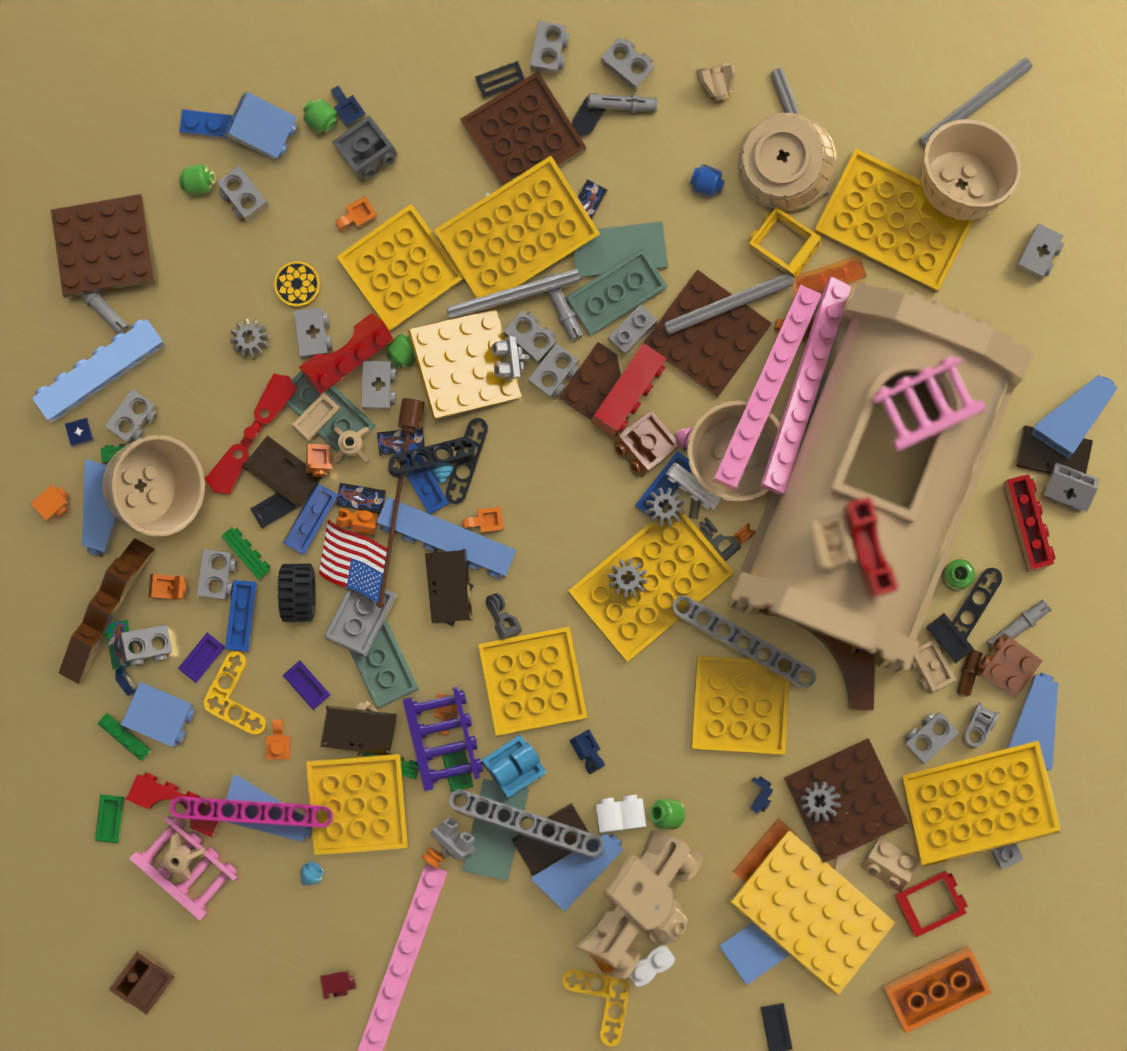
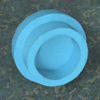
[430,465,453,484]
[300,861,324,885]

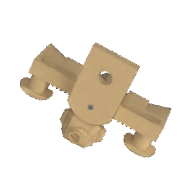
[575,831,703,979]

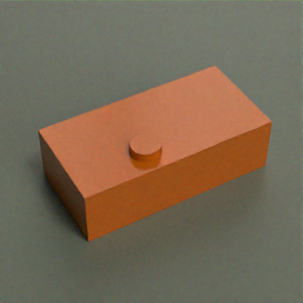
[882,946,991,1033]

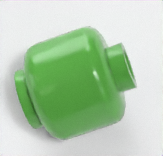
[303,99,338,133]
[179,164,215,195]
[386,333,416,368]
[943,559,975,590]
[650,798,685,830]

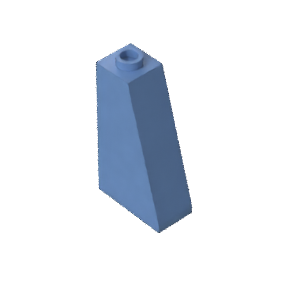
[1030,375,1118,459]
[82,459,119,556]
[1006,673,1058,771]
[223,775,312,842]
[531,834,623,912]

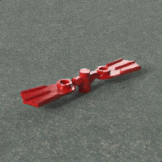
[205,373,298,495]

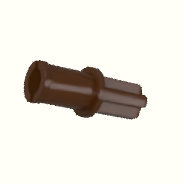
[957,650,983,697]

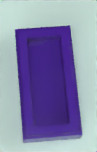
[178,632,225,683]
[282,660,331,710]

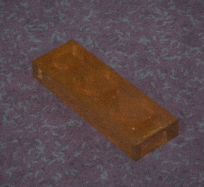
[794,255,867,293]
[733,818,797,883]

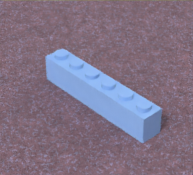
[32,319,165,423]

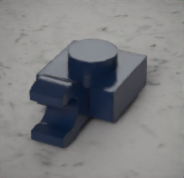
[331,86,366,127]
[569,729,605,774]

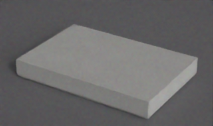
[324,588,397,658]

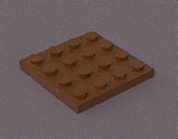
[460,71,587,186]
[51,194,155,298]
[644,269,772,398]
[784,738,909,863]

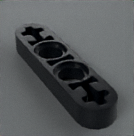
[445,418,488,505]
[387,437,476,478]
[952,568,1002,639]

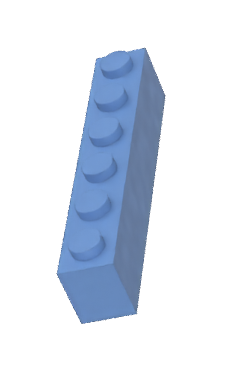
[377,497,517,579]

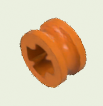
[733,523,756,545]
[421,847,445,869]

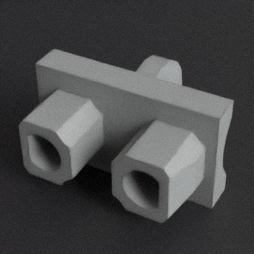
[491,336,530,382]
[430,817,476,861]

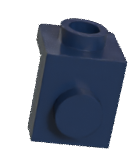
[749,776,773,814]

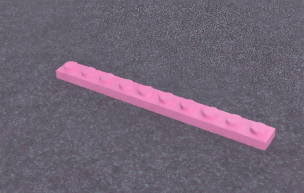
[760,277,851,495]
[713,285,822,491]
[358,864,448,1051]

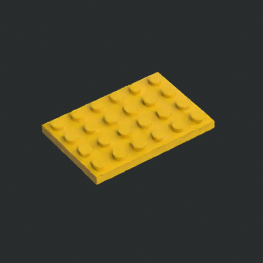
[814,149,974,292]
[434,156,600,298]
[568,506,734,663]
[902,741,1061,867]
[729,831,895,995]

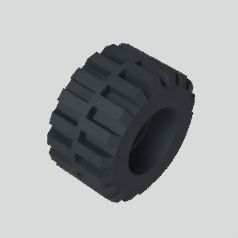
[278,563,316,622]

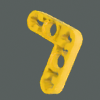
[203,651,267,735]
[562,970,629,1046]

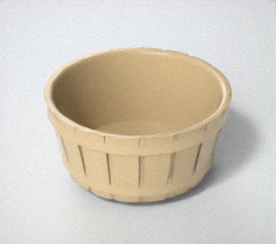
[738,113,837,212]
[921,119,1022,221]
[687,401,780,501]
[102,435,205,537]

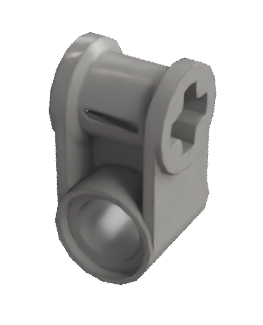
[962,702,1000,748]

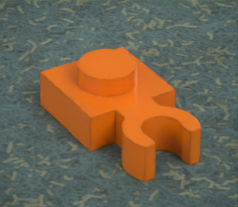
[336,509,379,535]

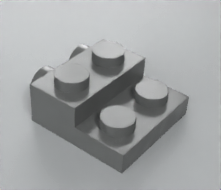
[332,115,398,181]

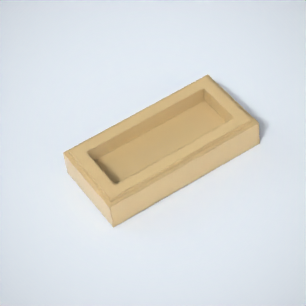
[291,392,341,442]

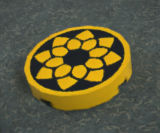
[274,261,321,308]

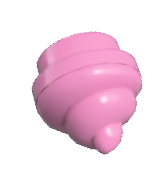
[675,427,693,450]

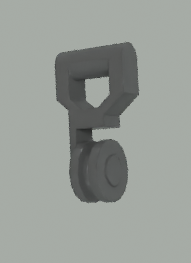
[699,517,742,561]
[486,593,522,640]

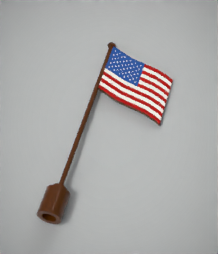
[319,398,425,608]

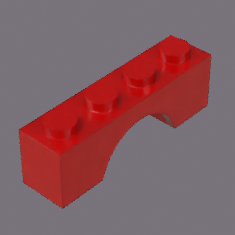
[298,313,394,394]
[842,497,899,600]
[126,772,221,838]

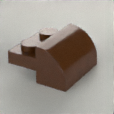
[109,950,175,1015]

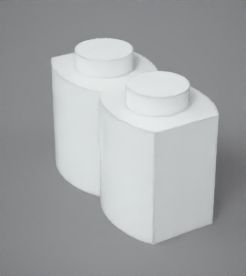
[596,795,646,833]
[630,945,675,986]

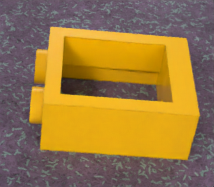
[749,207,822,280]

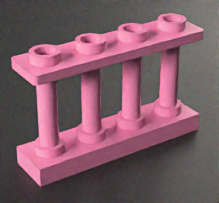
[872,356,986,453]
[129,816,239,921]

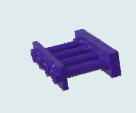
[403,686,483,791]

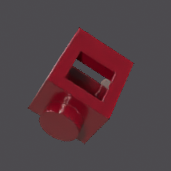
[320,971,357,999]

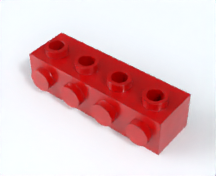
[591,343,666,437]
[1003,474,1055,572]

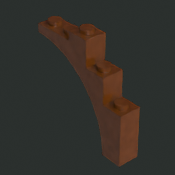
[59,538,154,684]
[758,606,875,711]

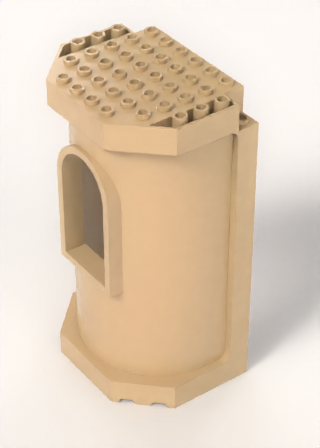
[727,283,1033,675]

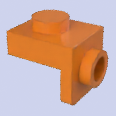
[306,444,332,477]
[148,574,186,600]

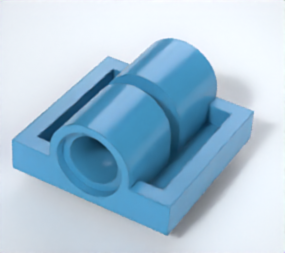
[482,735,547,799]

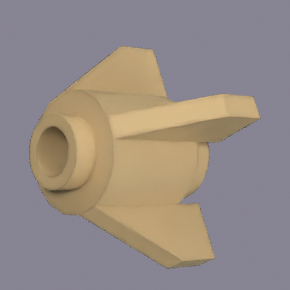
[696,62,736,100]
[333,426,370,463]
[158,833,205,880]

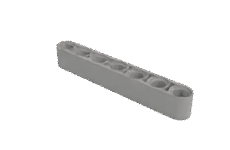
[672,596,816,688]
[449,790,605,859]

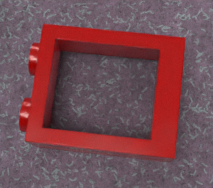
[894,871,968,938]

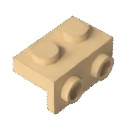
[809,514,856,571]
[911,639,956,693]
[861,837,920,891]

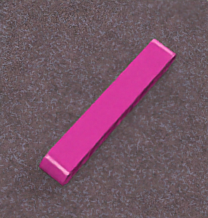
[170,797,334,827]

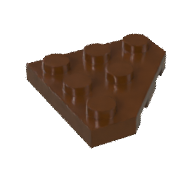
[559,342,629,438]

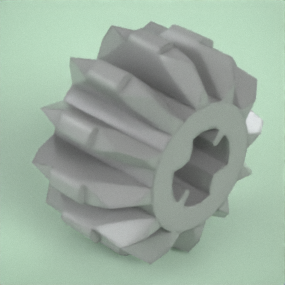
[230,319,269,358]
[646,488,684,527]
[608,559,648,599]
[801,782,841,822]

